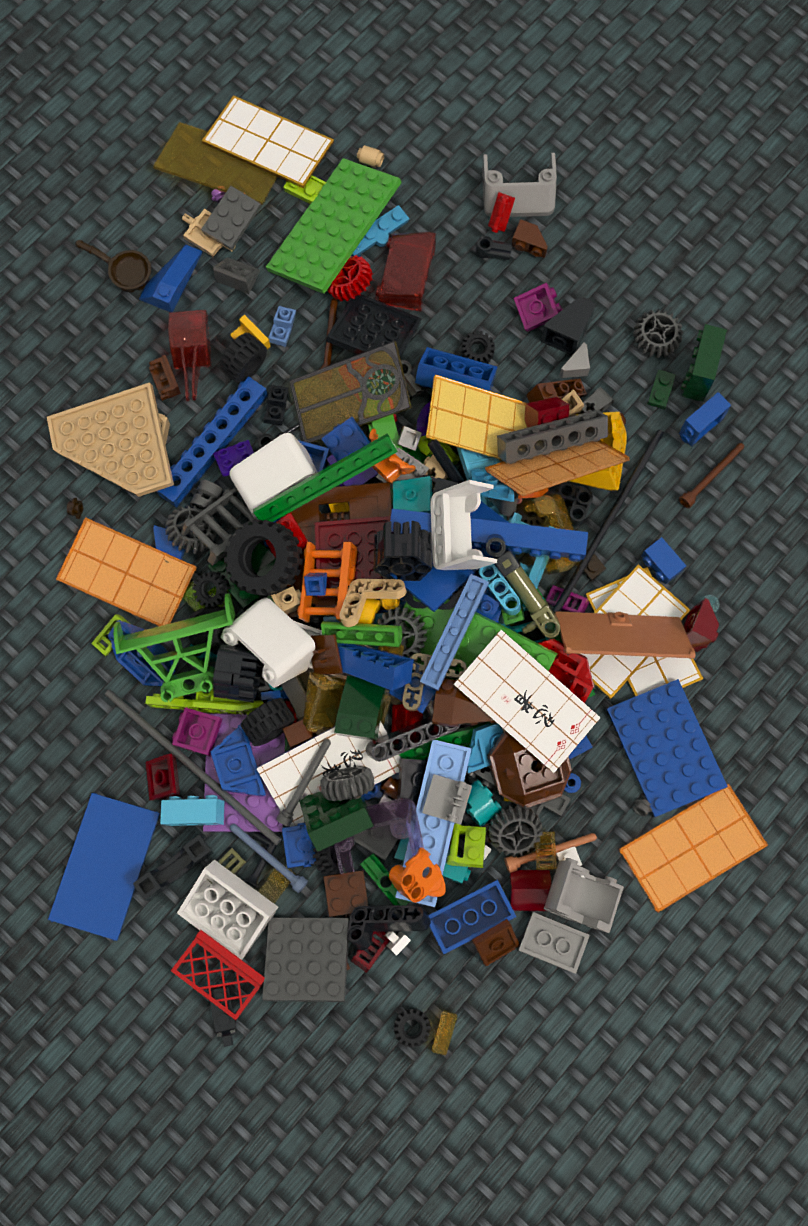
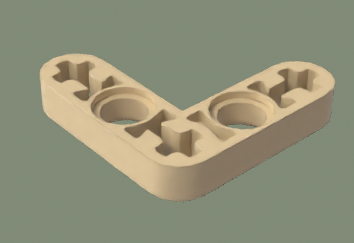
[339,579,407,627]

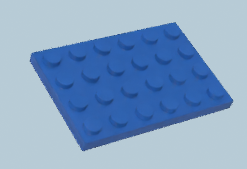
[606,679,728,818]

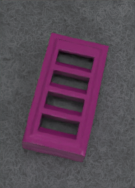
[545,585,589,613]

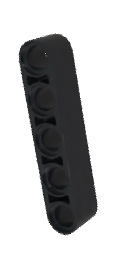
[366,716,460,762]

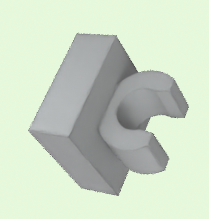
[397,426,422,451]

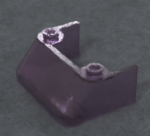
[334,798,424,874]

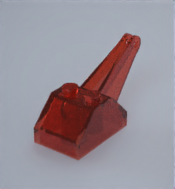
[168,310,212,401]

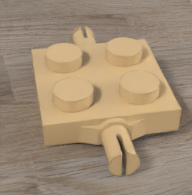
[182,209,236,257]

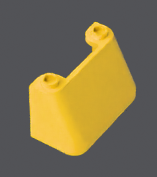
[570,412,627,491]

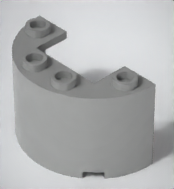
[544,858,624,933]

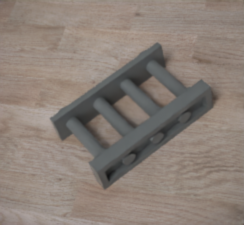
[181,487,256,566]

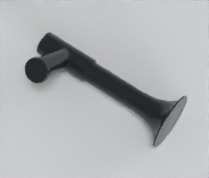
[241,832,281,890]

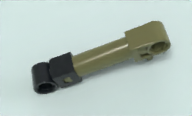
[486,534,560,638]

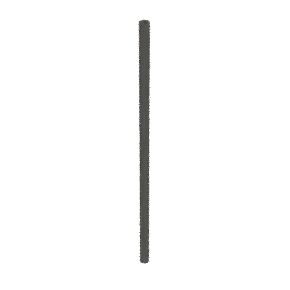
[105,689,282,845]

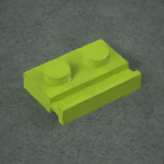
[283,175,327,204]

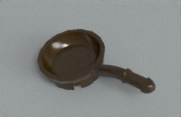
[75,240,151,293]

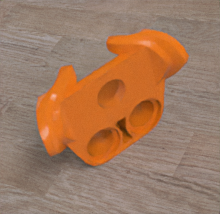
[369,428,416,484]
[389,847,446,903]

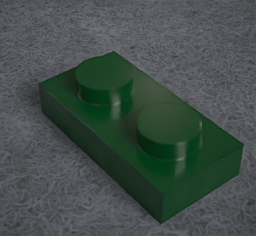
[647,369,676,410]

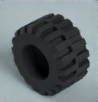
[219,333,267,384]
[241,698,295,746]

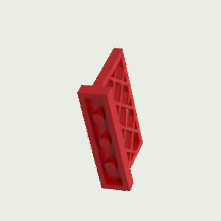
[171,930,265,1021]

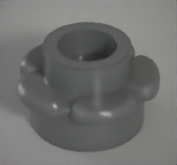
[633,799,652,817]

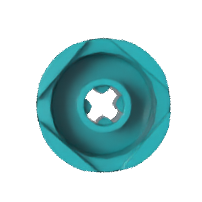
[465,779,502,827]

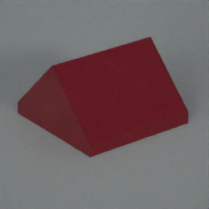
[145,754,180,801]
[510,870,552,911]

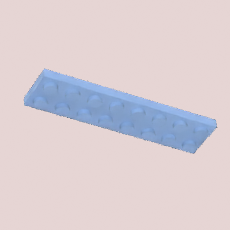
[395,740,472,907]

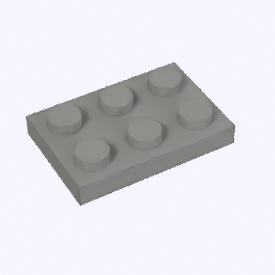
[518,912,590,974]

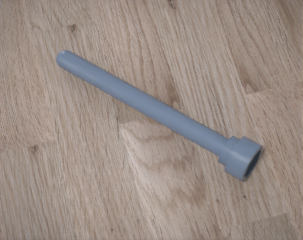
[230,824,308,893]

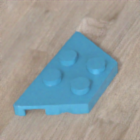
[471,462,514,502]
[466,723,504,773]

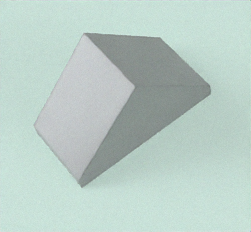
[559,343,590,378]

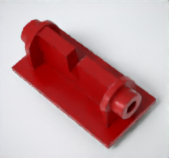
[488,192,515,233]

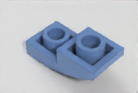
[268,306,296,347]

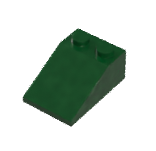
[334,676,386,741]

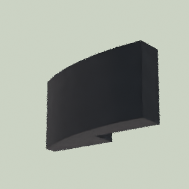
[264,385,289,426]

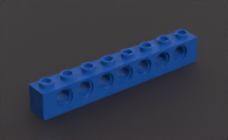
[157,376,268,508]

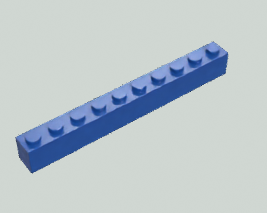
[390,509,588,562]

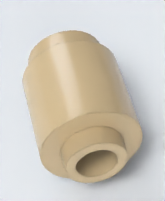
[357,145,384,168]

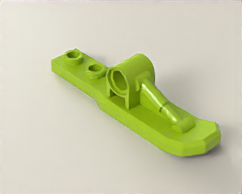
[145,688,264,715]

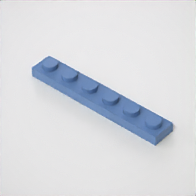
[420,574,489,691]

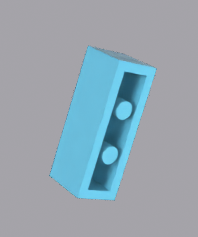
[160,795,225,826]

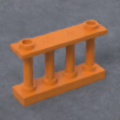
[297,542,358,623]

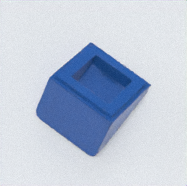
[304,573,327,596]

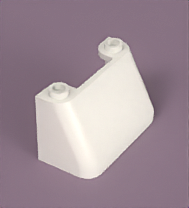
[229,433,318,520]
[221,598,315,688]

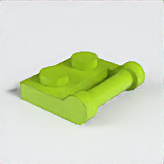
[447,824,486,868]

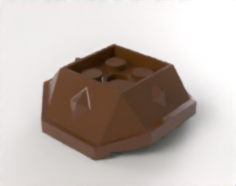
[487,731,572,808]

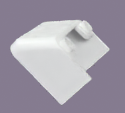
[430,480,497,570]

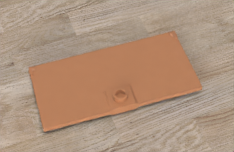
[555,611,695,659]

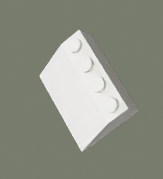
[177,860,279,960]

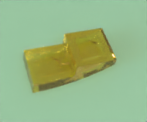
[258,864,296,904]

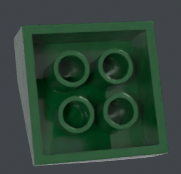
[680,324,727,402]
[207,542,276,612]
[299,792,373,852]

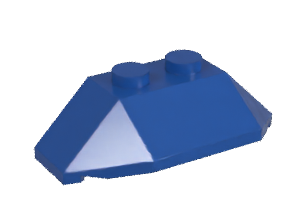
[108,620,175,686]

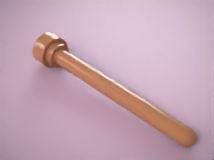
[504,833,597,873]

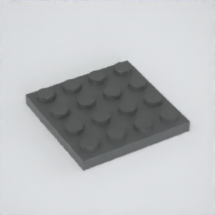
[262,918,350,1002]

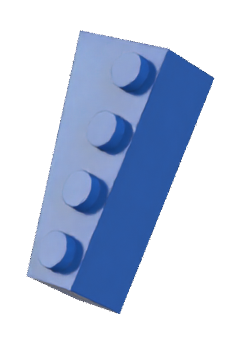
[337,643,414,691]

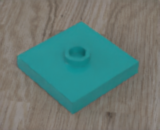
[393,476,432,513]

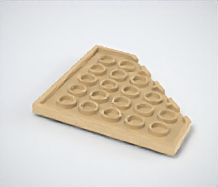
[47,382,174,497]

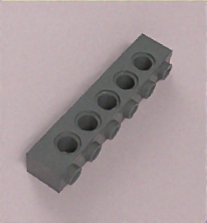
[497,410,608,464]

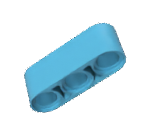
[479,564,521,615]

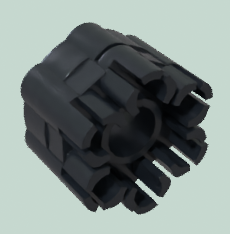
[373,521,432,581]
[213,641,263,703]

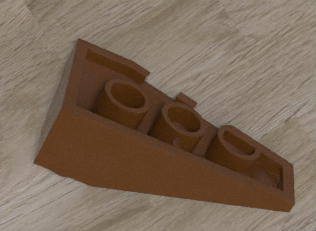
[432,678,497,727]

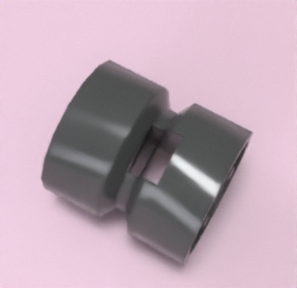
[190,480,223,510]

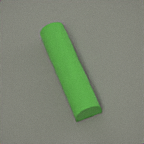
[321,621,402,647]

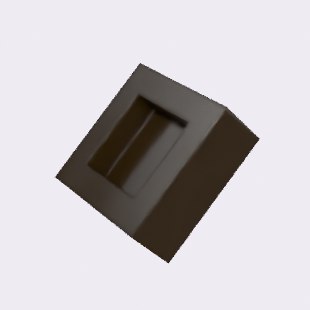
[583,554,607,581]

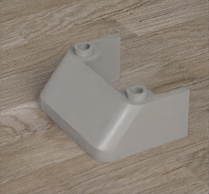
[482,153,557,217]

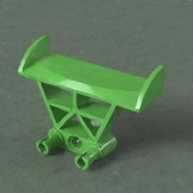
[113,593,236,702]

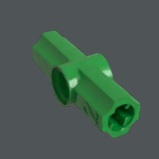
[360,853,410,905]

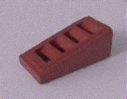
[351,932,390,973]

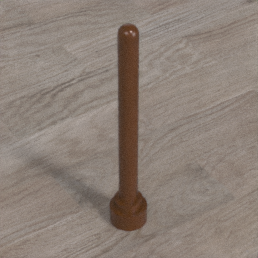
[318,298,338,381]
[679,443,744,509]

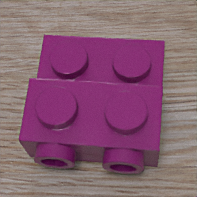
[514,283,562,332]
[172,708,223,756]

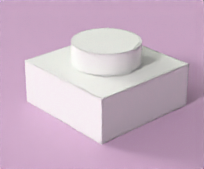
[556,846,582,866]

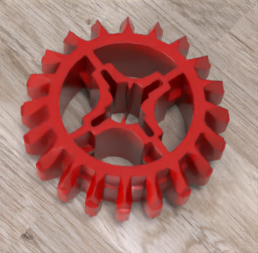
[327,255,373,301]

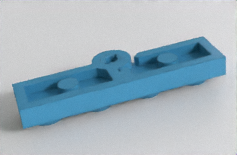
[351,205,410,257]

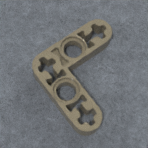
[402,653,467,711]

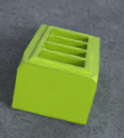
[91,614,130,656]

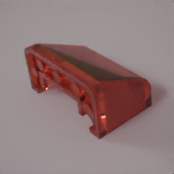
[376,232,436,312]

